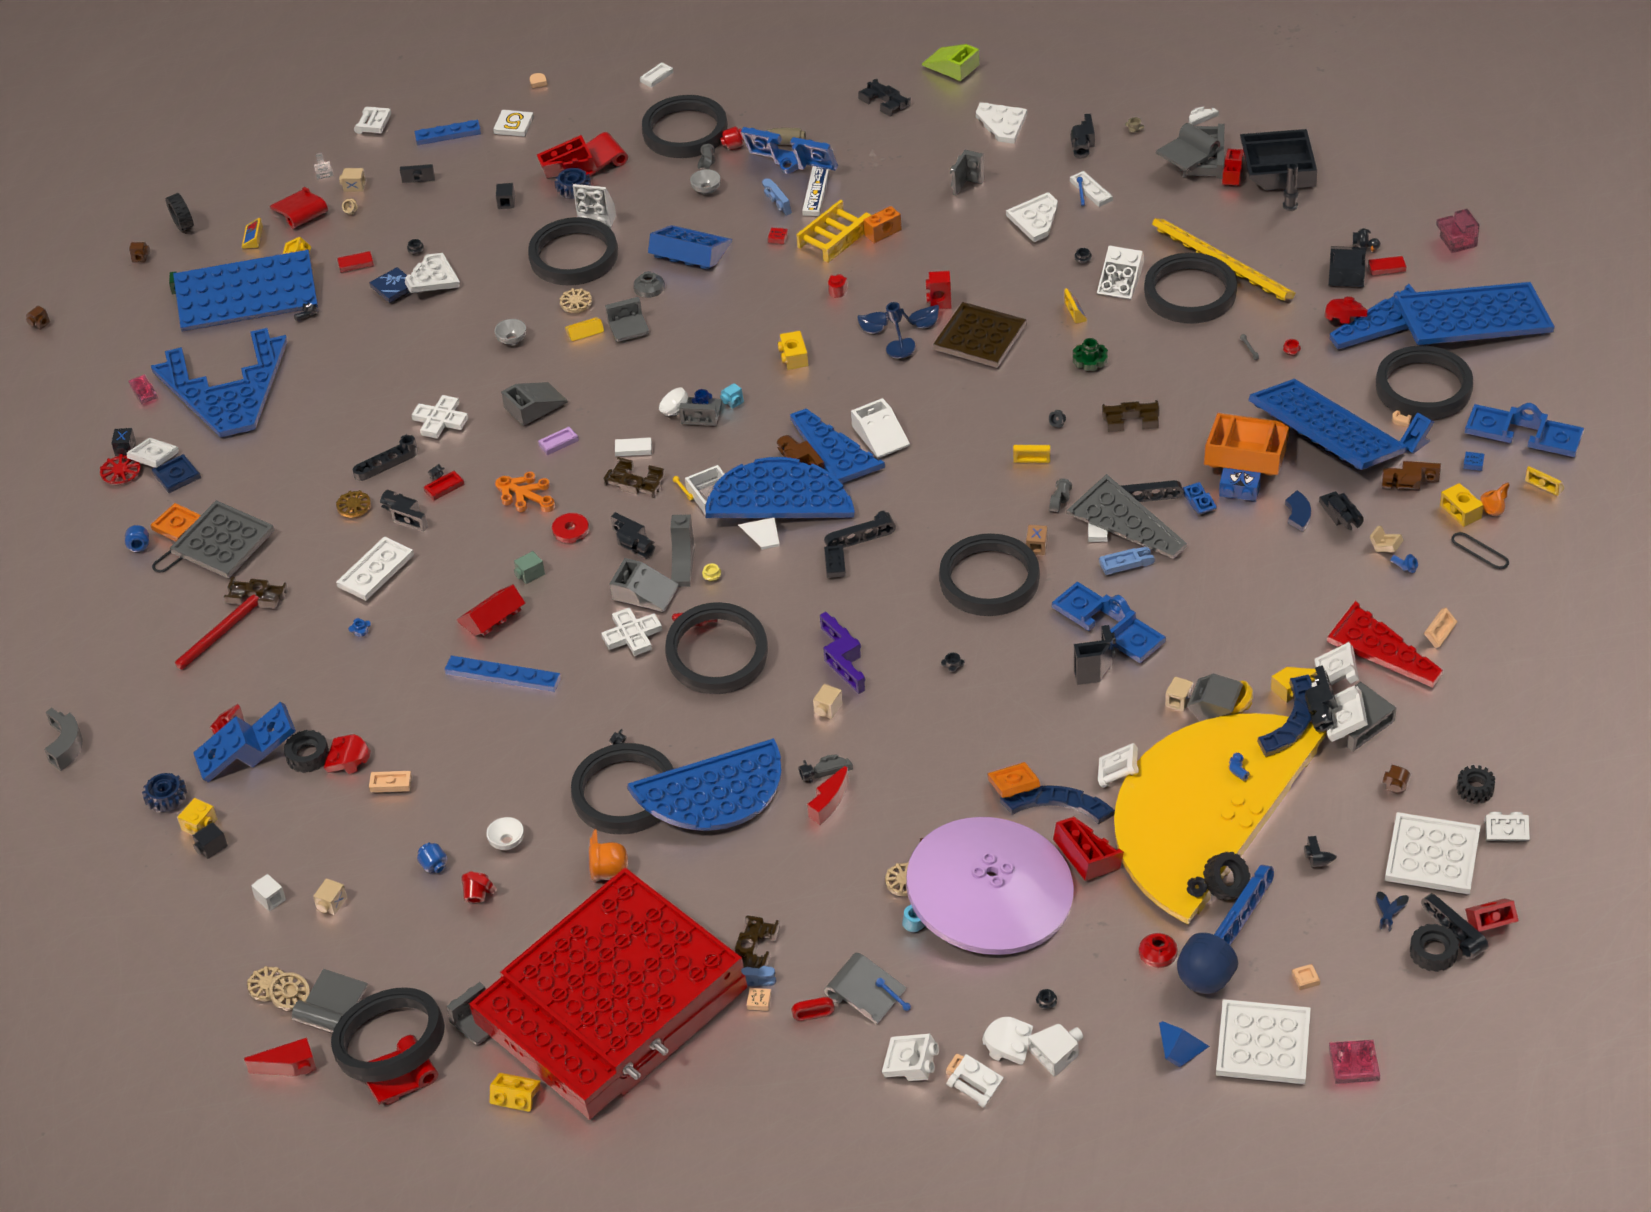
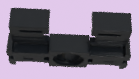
[858,79,911,117]

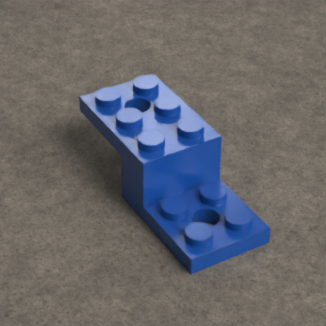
[193,701,296,782]

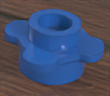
[348,618,371,637]

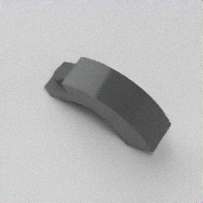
[44,708,82,771]

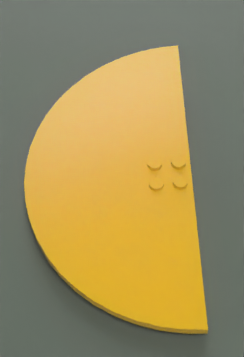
[1114,713,1327,924]

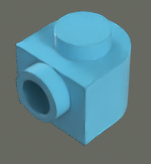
[720,383,744,409]
[902,905,926,932]

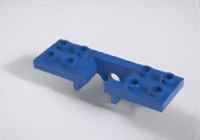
[741,127,838,174]
[1465,403,1584,457]
[1052,582,1166,663]

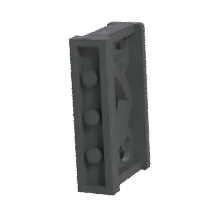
[1180,124,1225,179]

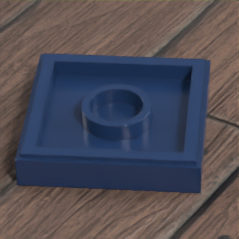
[151,454,201,493]

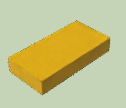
[1013,445,1050,463]

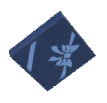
[369,267,410,303]

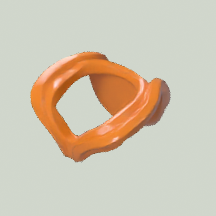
[1480,482,1510,516]

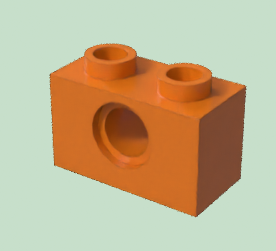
[863,206,902,243]

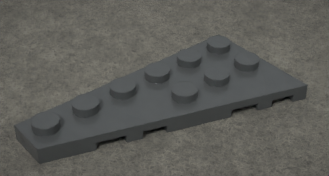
[1066,474,1187,559]

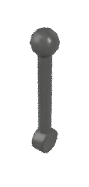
[1240,334,1259,360]

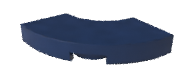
[1285,490,1311,532]

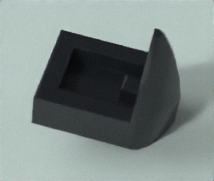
[1304,836,1337,868]

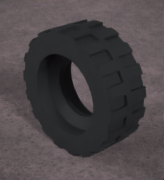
[165,193,194,231]
[284,730,329,773]
[1203,851,1251,900]
[1410,924,1459,972]

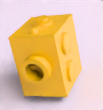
[177,798,217,835]

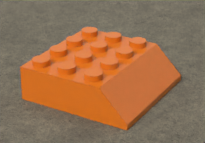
[1204,413,1290,476]

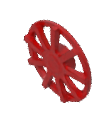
[100,454,141,485]

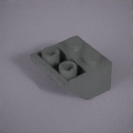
[1187,674,1243,721]

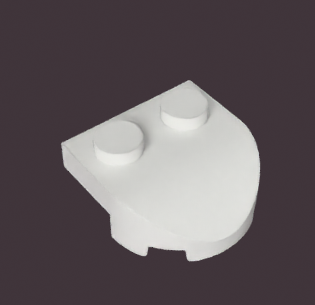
[982,1017,1033,1065]

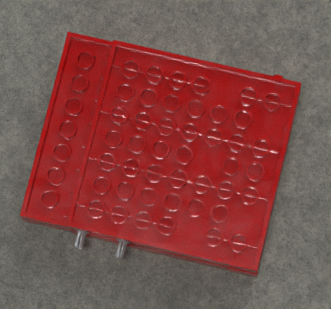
[469,868,748,1120]

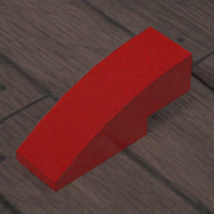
[1222,148,1244,185]
[807,766,849,825]

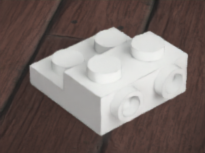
[882,1034,939,1081]

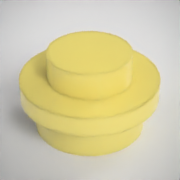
[702,563,721,581]

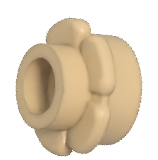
[342,198,358,215]

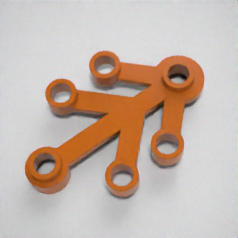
[495,472,555,512]

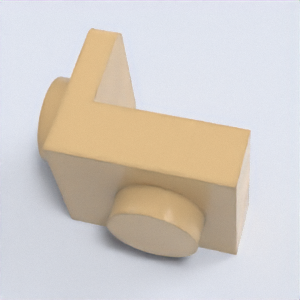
[1370,526,1404,553]

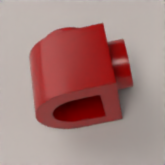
[828,274,848,298]

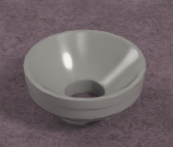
[690,169,721,195]
[494,319,526,346]

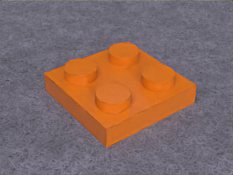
[150,503,201,542]
[987,762,1040,798]

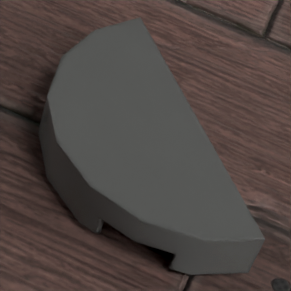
[814,754,853,779]

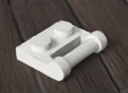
[354,107,391,134]
[1098,743,1139,788]
[946,1054,1004,1108]

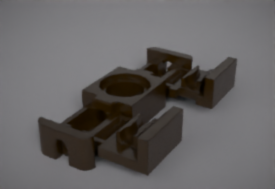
[1102,400,1159,432]
[603,457,665,498]
[224,577,288,609]
[735,915,780,969]

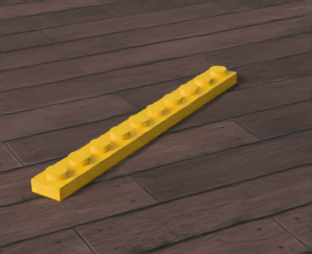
[1152,218,1296,301]

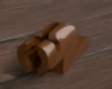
[777,435,825,470]
[1382,461,1441,490]

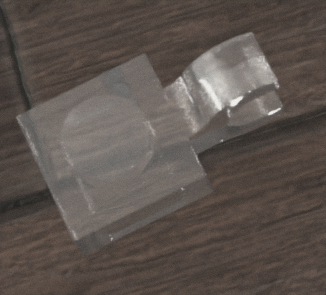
[313,152,333,180]

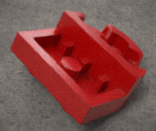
[1325,296,1368,323]
[324,734,371,774]

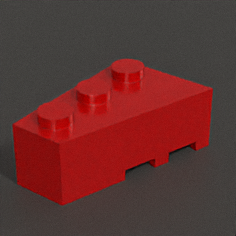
[1053,816,1124,881]

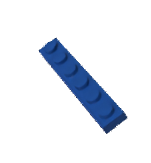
[444,655,561,692]

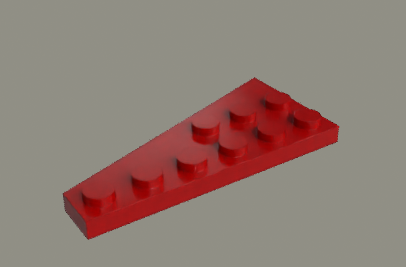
[1327,601,1443,688]

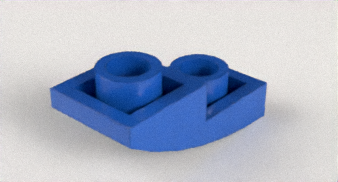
[1183,482,1217,515]

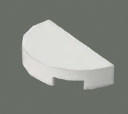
[1189,107,1219,126]

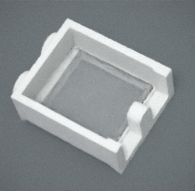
[685,465,724,515]

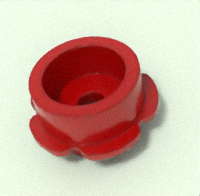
[1283,339,1301,355]

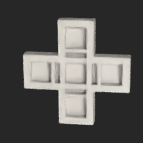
[412,395,468,438]
[601,607,662,656]

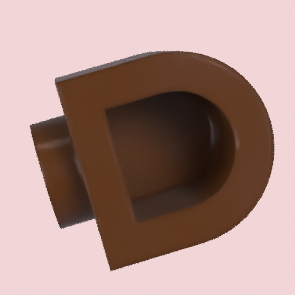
[129,242,150,262]
[26,306,50,330]
[1382,765,1411,793]

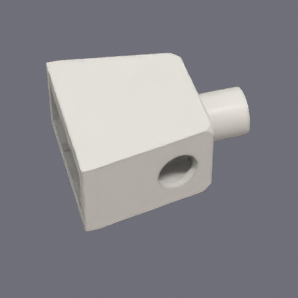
[1028,1024,1083,1077]

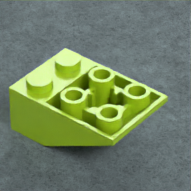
[922,44,980,81]

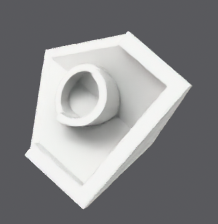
[738,518,780,550]

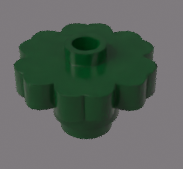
[1073,338,1108,371]

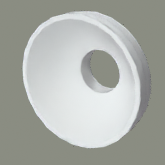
[659,387,688,416]
[486,817,524,850]

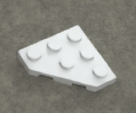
[976,102,1027,144]
[1006,192,1058,242]
[405,253,460,293]

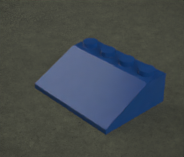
[648,225,732,269]

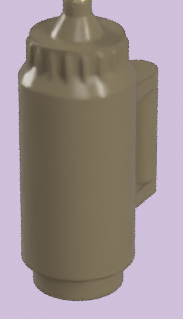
[767,127,806,145]

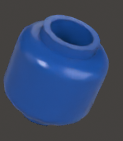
[125,525,149,552]
[417,842,448,873]

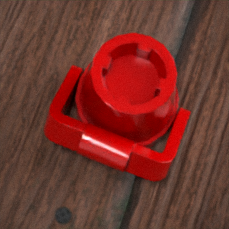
[462,871,497,904]

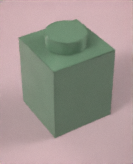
[514,551,545,584]

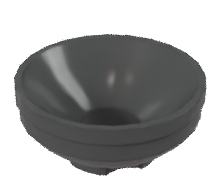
[634,271,665,298]

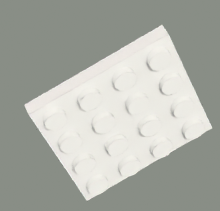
[1385,812,1481,895]
[1216,999,1311,1084]

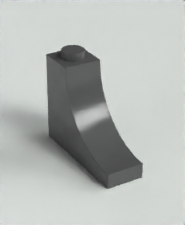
[670,515,695,587]
[1347,682,1396,752]

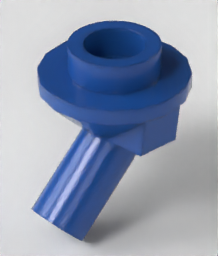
[1390,554,1418,573]

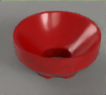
[1139,933,1178,968]

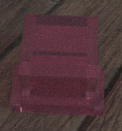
[1436,209,1480,253]

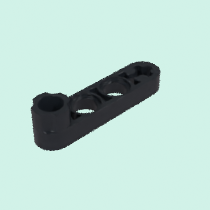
[352,434,418,481]
[1121,480,1183,502]
[824,510,896,548]
[1421,893,1489,959]

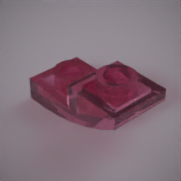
[128,374,158,404]

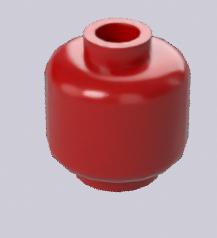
[720,126,744,150]

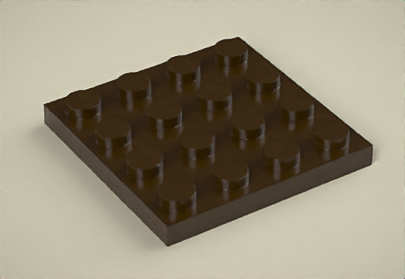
[933,302,1027,368]

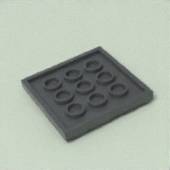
[170,500,275,579]

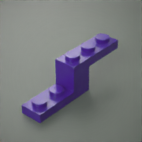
[820,611,865,694]

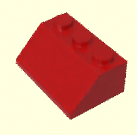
[456,584,525,636]

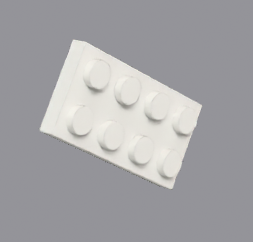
[336,536,414,601]

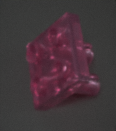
[1329,1040,1380,1084]

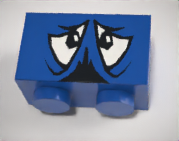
[1219,468,1261,501]

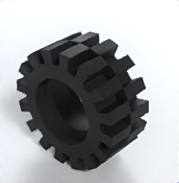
[1457,765,1495,804]

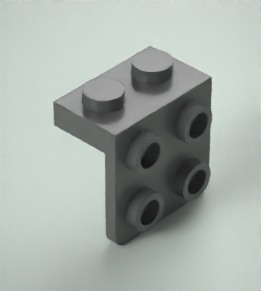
[605,297,649,342]
[447,982,490,1045]

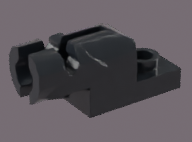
[1070,114,1095,158]
[380,490,428,532]
[1319,491,1364,530]
[611,512,656,559]
[1305,665,1338,732]

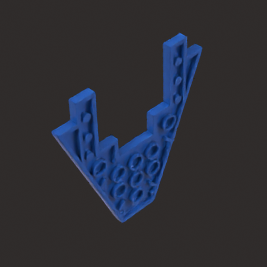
[151,328,288,437]

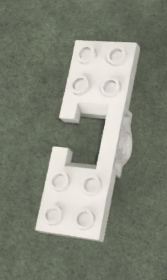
[1312,642,1368,742]

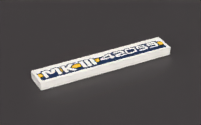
[802,149,833,216]

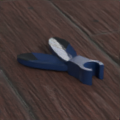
[1376,891,1409,932]

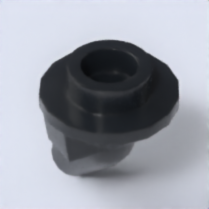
[294,302,318,321]

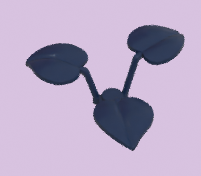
[857,302,939,359]

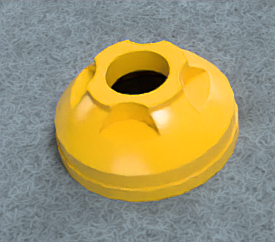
[1230,681,1253,714]

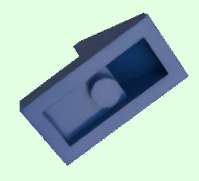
[1400,412,1435,453]

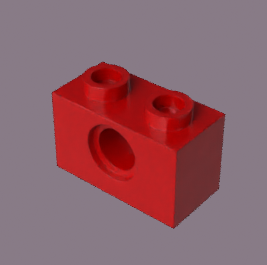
[926,271,952,309]
[1465,898,1519,932]

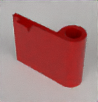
[586,132,628,176]
[270,187,328,229]
[365,1035,439,1105]

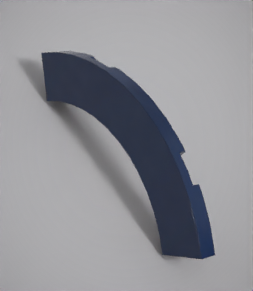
[1257,674,1312,757]
[1000,785,1115,824]

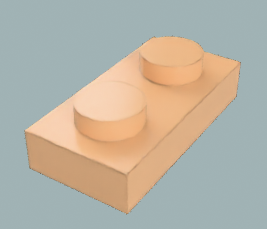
[369,771,412,792]

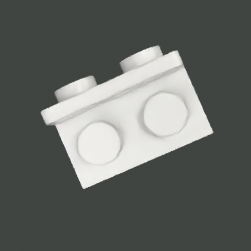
[1484,812,1530,841]

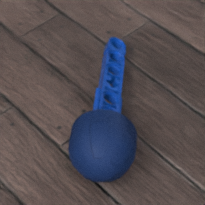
[1177,865,1274,994]

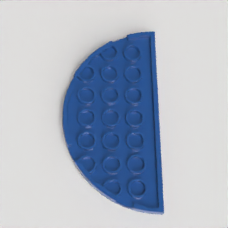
[705,457,855,518]
[627,738,781,831]

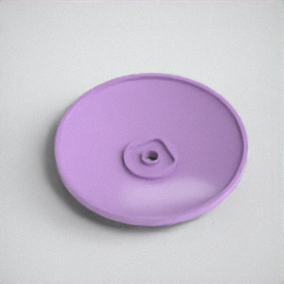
[906,817,1074,955]

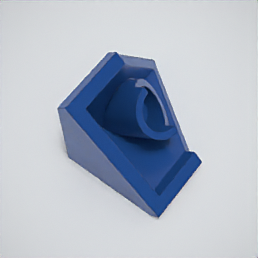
[1159,1021,1210,1067]

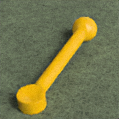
[673,476,694,501]

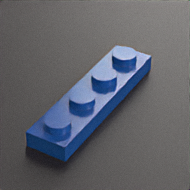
[414,120,481,146]

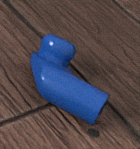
[1229,752,1250,781]

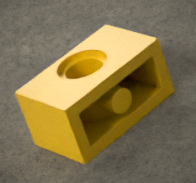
[777,331,808,370]
[1440,483,1483,527]

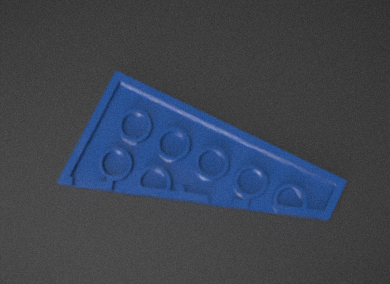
[1330,284,1416,349]
[790,409,885,483]

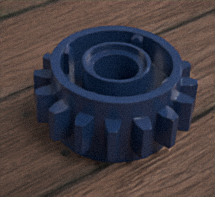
[554,168,591,199]
[142,773,187,812]

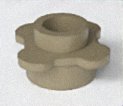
[1125,117,1144,132]

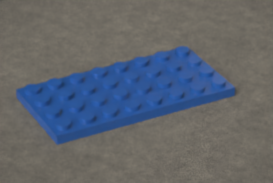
[173,250,318,332]
[1395,282,1555,345]
[1248,379,1408,470]

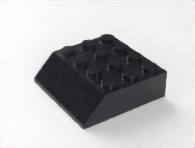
[1240,129,1317,190]

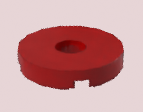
[552,513,589,543]

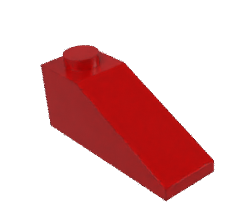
[244,1037,317,1077]

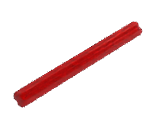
[175,594,259,670]

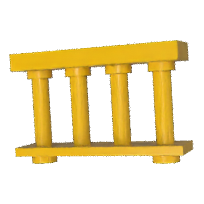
[796,200,871,263]

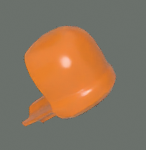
[589,829,628,881]

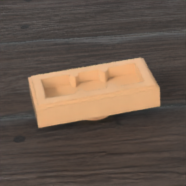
[1424,608,1457,648]

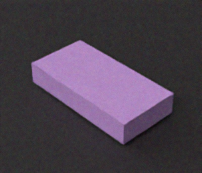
[538,426,579,455]

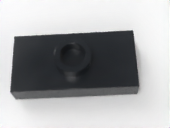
[400,164,435,183]
[824,545,846,578]

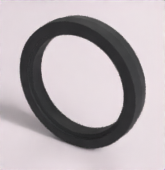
[642,95,728,158]
[528,217,618,286]
[1144,252,1237,324]
[1376,346,1473,420]
[939,533,1040,616]
[665,602,768,694]
[571,743,674,835]
[331,988,445,1082]

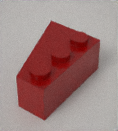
[536,135,597,178]

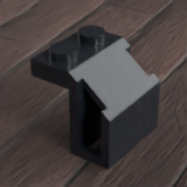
[1328,246,1366,287]
[1074,625,1116,685]

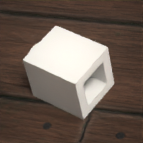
[251,874,286,912]

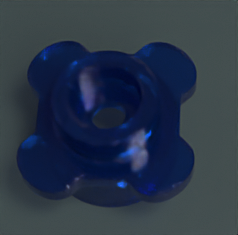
[692,389,712,404]

